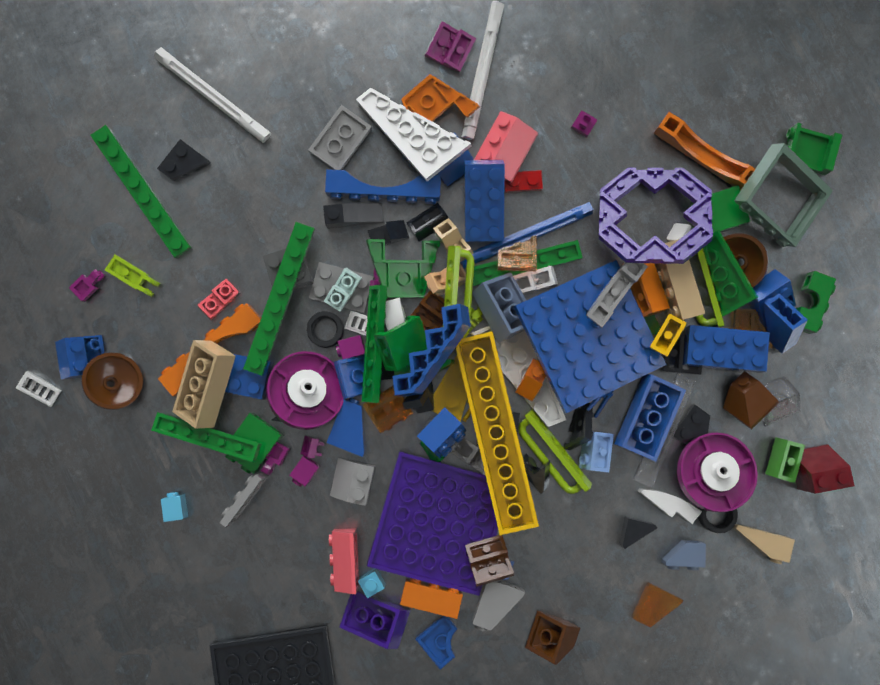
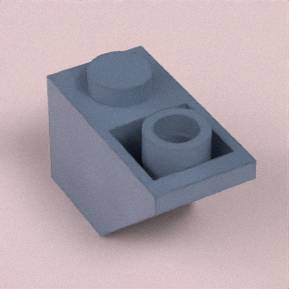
[661,540,706,570]

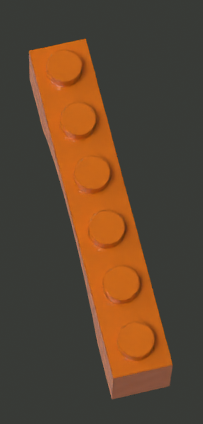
[654,111,755,191]
[158,303,261,397]

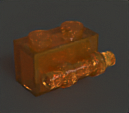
[362,385,413,434]

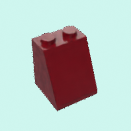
[796,444,855,494]

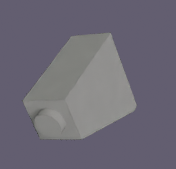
[472,580,525,631]

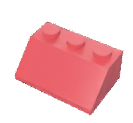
[474,111,538,183]
[329,528,360,594]

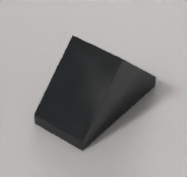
[619,516,657,549]

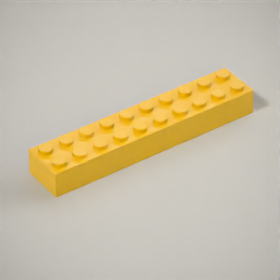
[456,332,539,535]

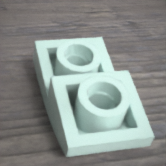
[324,268,362,311]

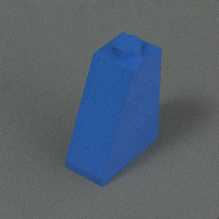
[764,293,808,354]
[326,398,365,457]

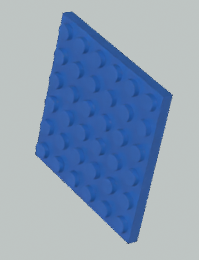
[514,260,666,414]

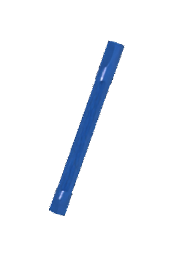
[460,202,594,269]

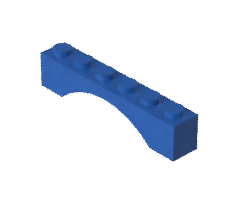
[325,169,441,204]

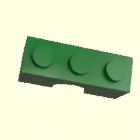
[796,271,836,334]

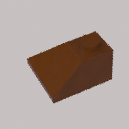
[723,371,779,430]
[525,611,580,665]

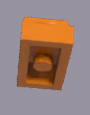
[515,358,546,401]

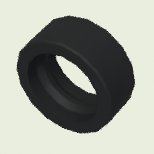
[306,311,344,348]
[698,508,738,533]

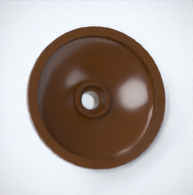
[709,233,769,287]
[81,353,143,410]

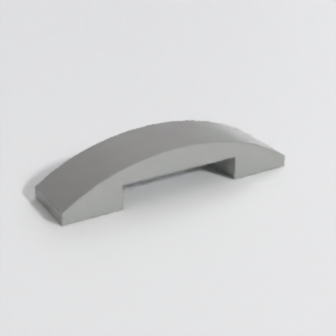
[586,262,648,328]

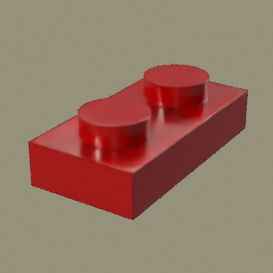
[504,170,543,193]

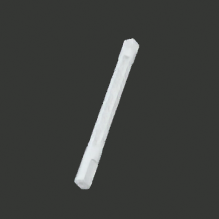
[461,1,504,140]
[154,47,271,143]

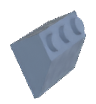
[472,272,526,343]

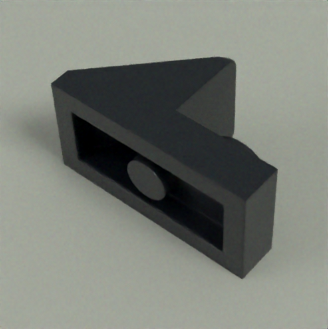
[367,220,409,246]
[403,381,434,413]
[523,453,550,494]

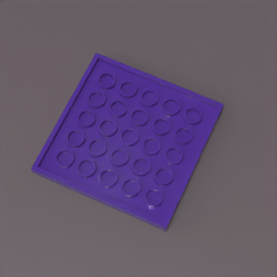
[367,451,498,596]

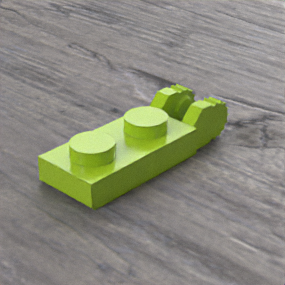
[105,254,161,297]

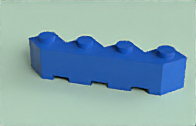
[393,304,471,397]

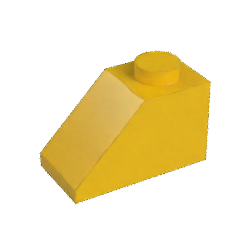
[650,313,687,357]

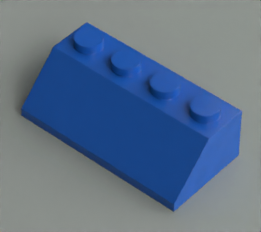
[614,374,686,462]

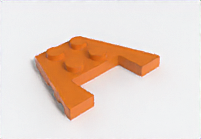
[401,74,480,122]

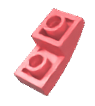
[198,279,239,320]

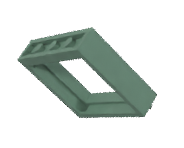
[734,143,833,247]

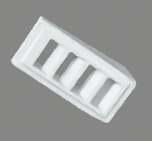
[344,311,386,336]
[16,371,62,407]

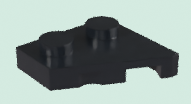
[157,139,210,181]

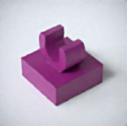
[571,110,597,137]
[300,436,324,458]

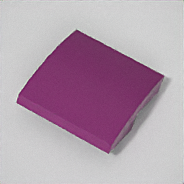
[424,21,476,72]

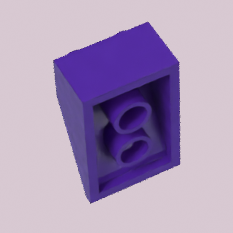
[339,591,411,649]

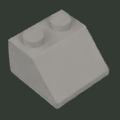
[330,458,376,506]

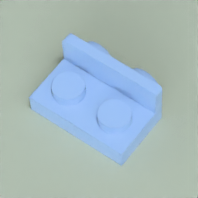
[579,431,614,472]

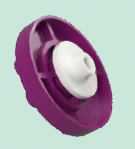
[266,351,344,430]
[677,433,758,512]

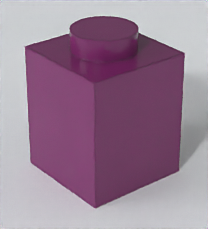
[336,335,365,359]
[289,456,321,487]

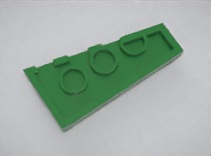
[703,231,758,317]

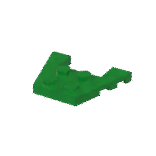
[366,239,440,298]

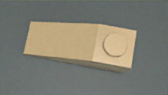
[733,524,795,564]

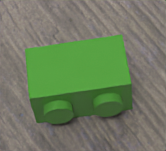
[766,437,805,483]

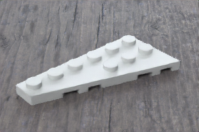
[356,88,472,181]
[470,326,566,427]

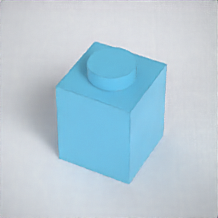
[161,492,188,522]
[358,568,386,598]

